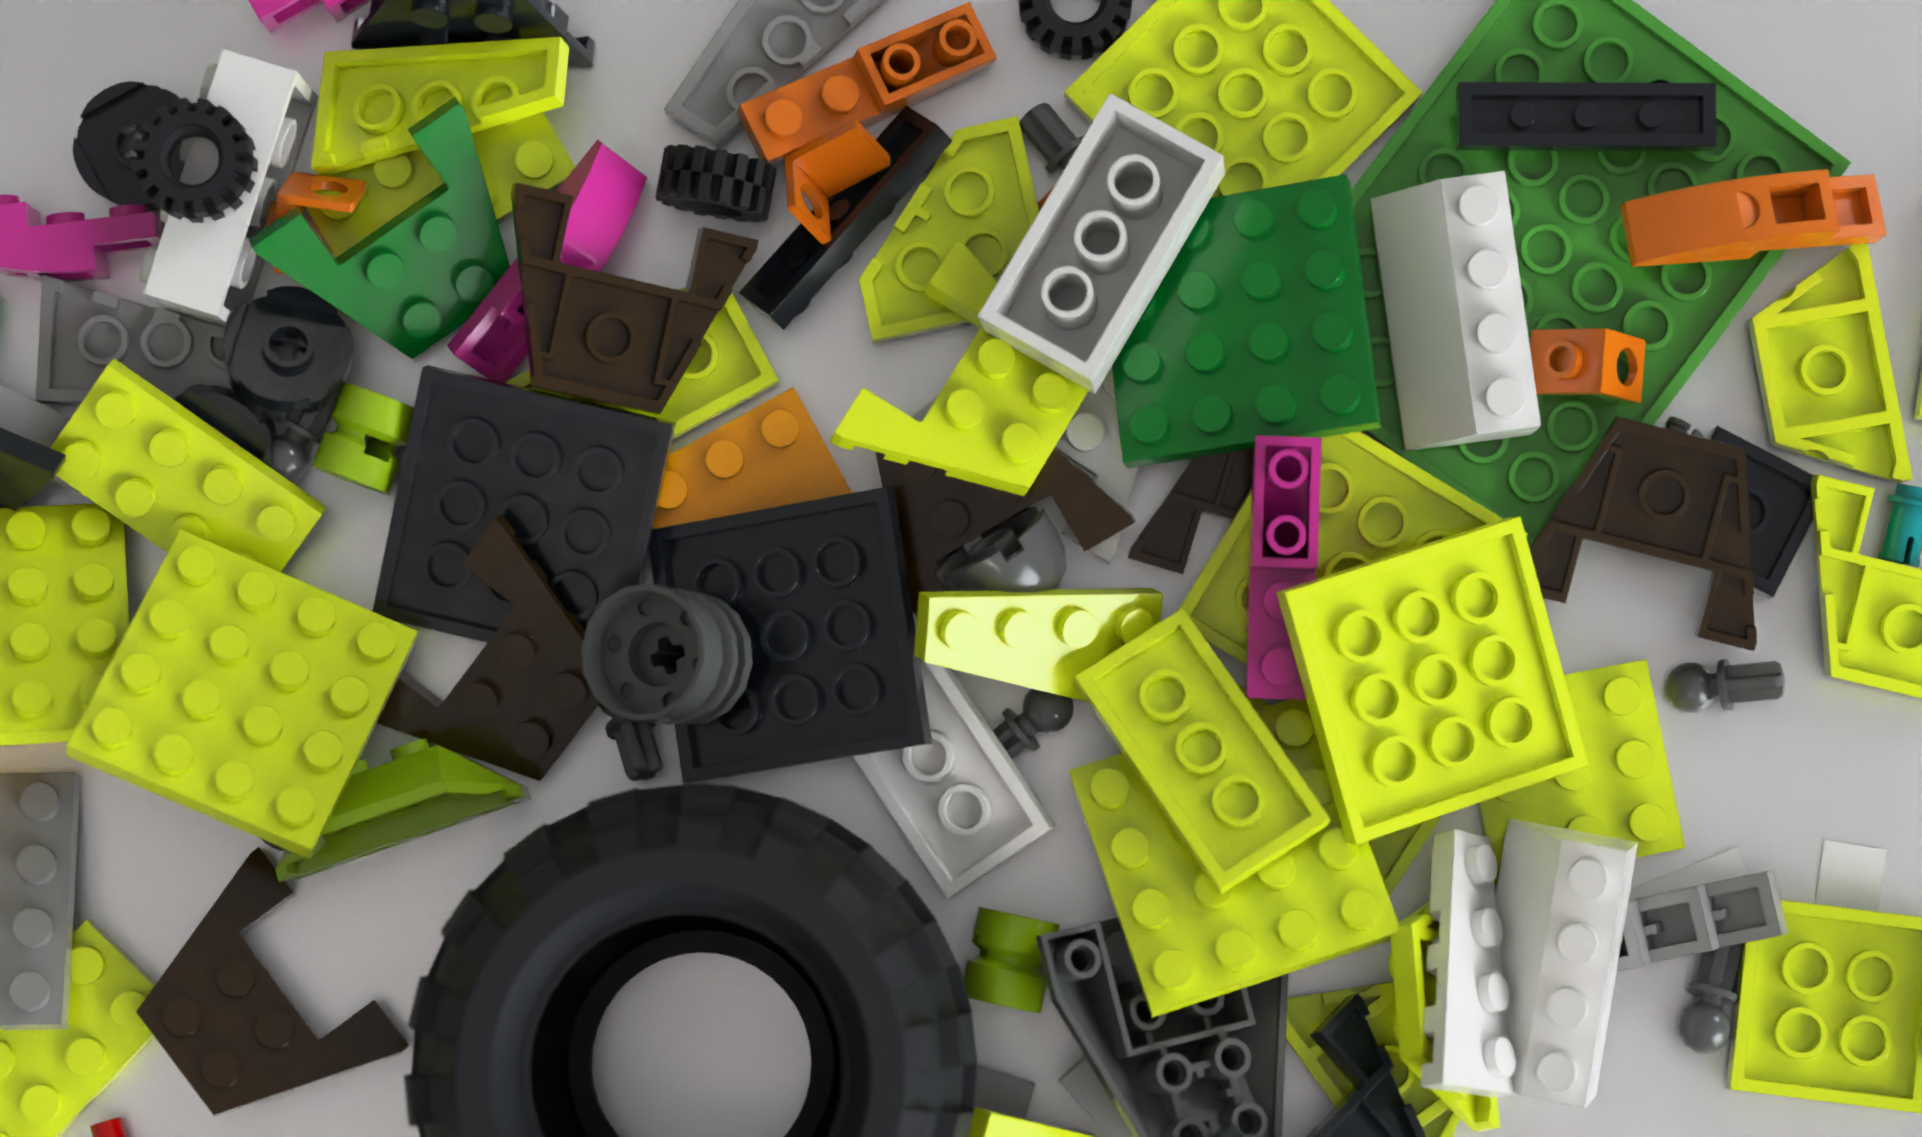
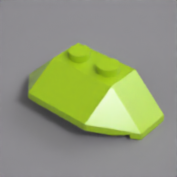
[275,738,531,883]

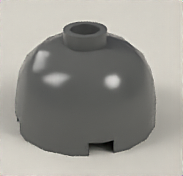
[934,507,1066,592]

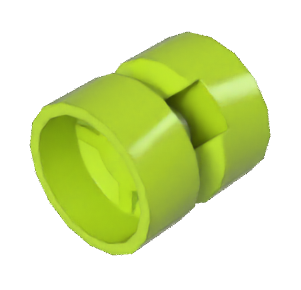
[311,383,414,495]
[963,907,1060,1013]

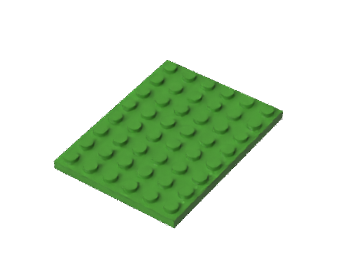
[1351,0,1852,547]

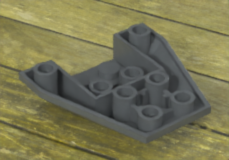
[1036,918,1288,1137]

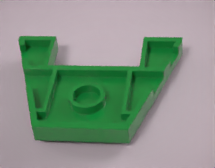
[249,97,510,359]

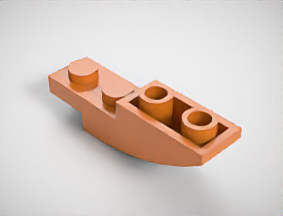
[737,2,997,164]
[1620,169,1887,267]

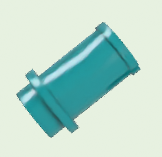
[1878,483,1922,567]

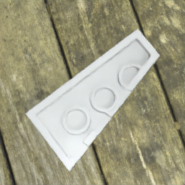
[1420,830,1516,1097]

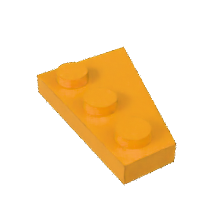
[654,387,852,529]

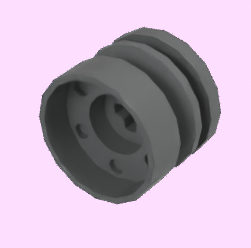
[581,583,753,726]

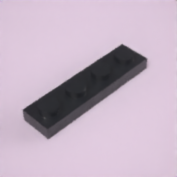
[1456,82,1716,151]
[739,106,952,330]

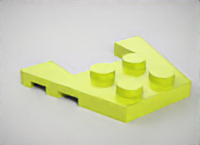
[829,240,1089,496]
[1811,474,1922,698]

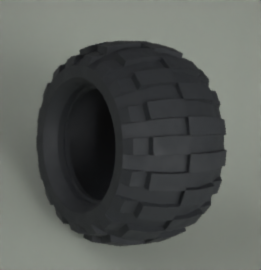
[404,782,977,1137]

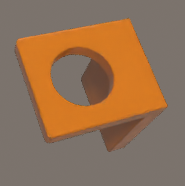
[784,119,890,245]
[266,171,366,274]
[1530,328,1646,403]

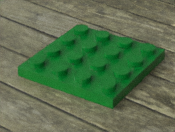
[1112,174,1381,468]

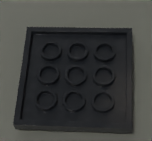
[373,365,676,643]
[649,487,932,783]

